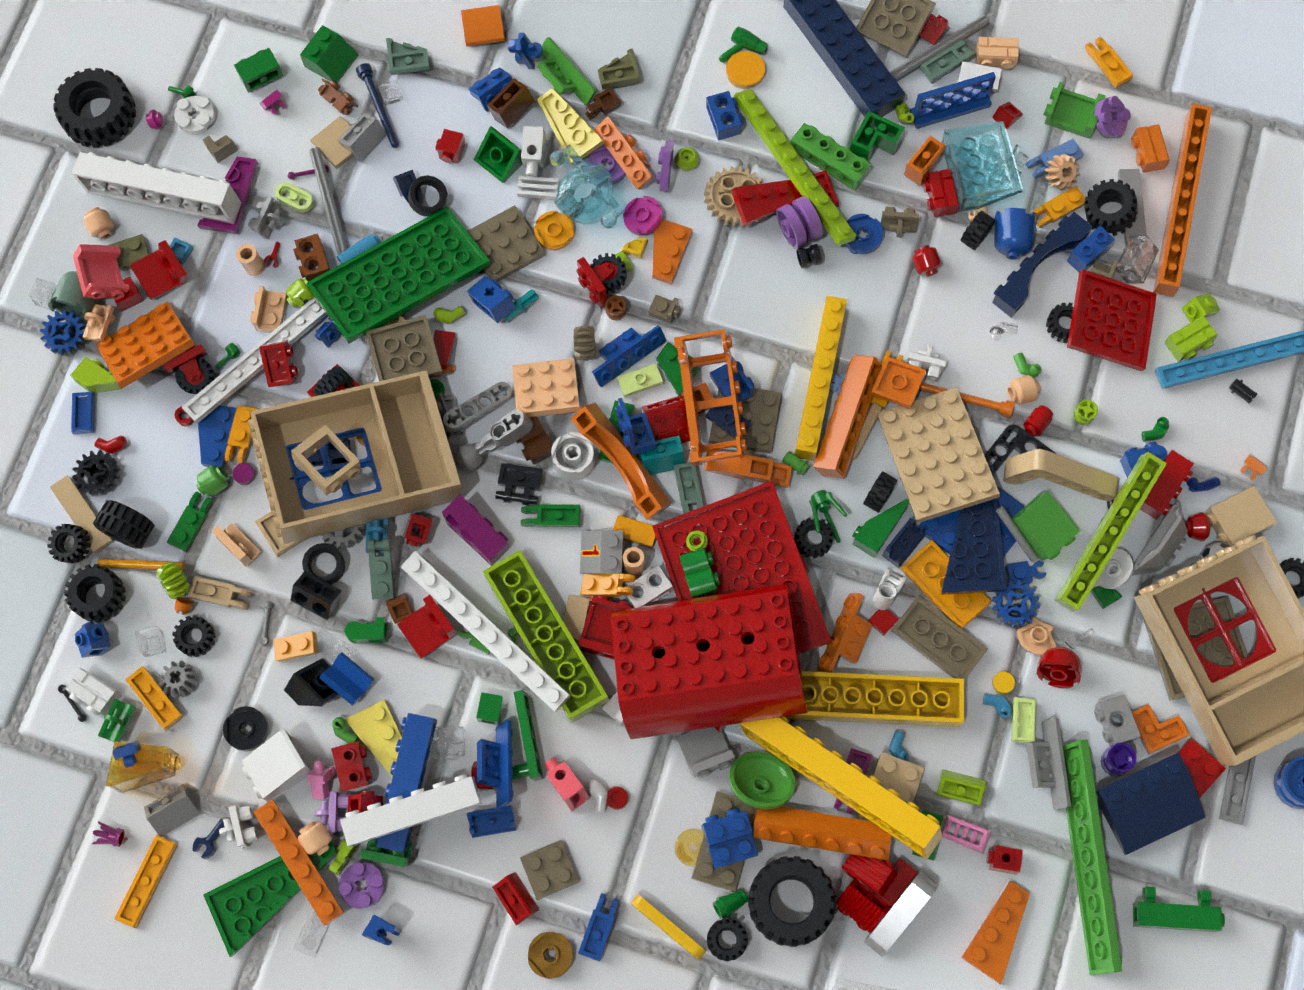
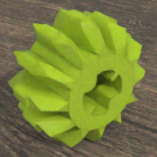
[156,562,190,599]

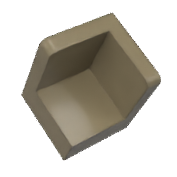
[203,135,238,163]
[1090,261,1118,278]

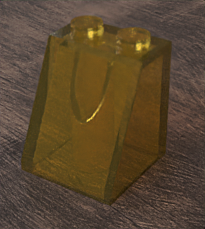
[106,741,181,793]

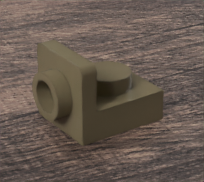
[648,295,681,324]

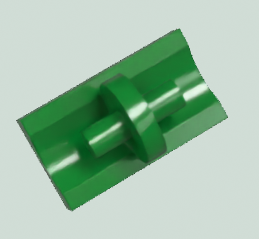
[98,699,136,744]

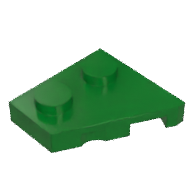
[656,342,702,396]

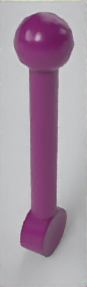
[287,165,329,180]

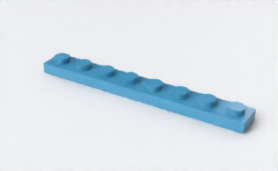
[1155,330,1304,389]

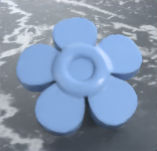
[829,374,846,396]

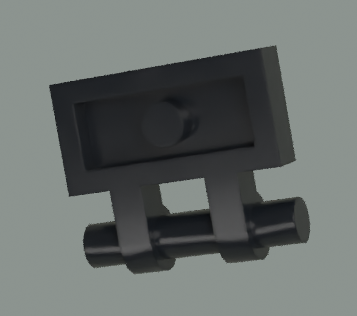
[495,463,543,506]

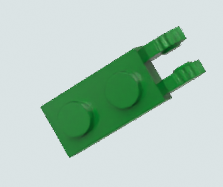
[167,491,213,553]
[521,504,581,527]

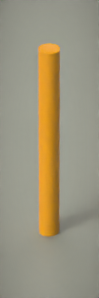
[97,559,184,570]

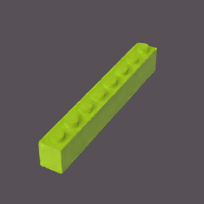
[1054,452,1167,612]

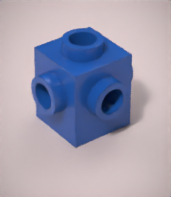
[75,622,111,658]

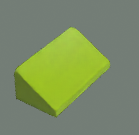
[937,769,986,806]

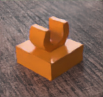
[1241,453,1268,480]

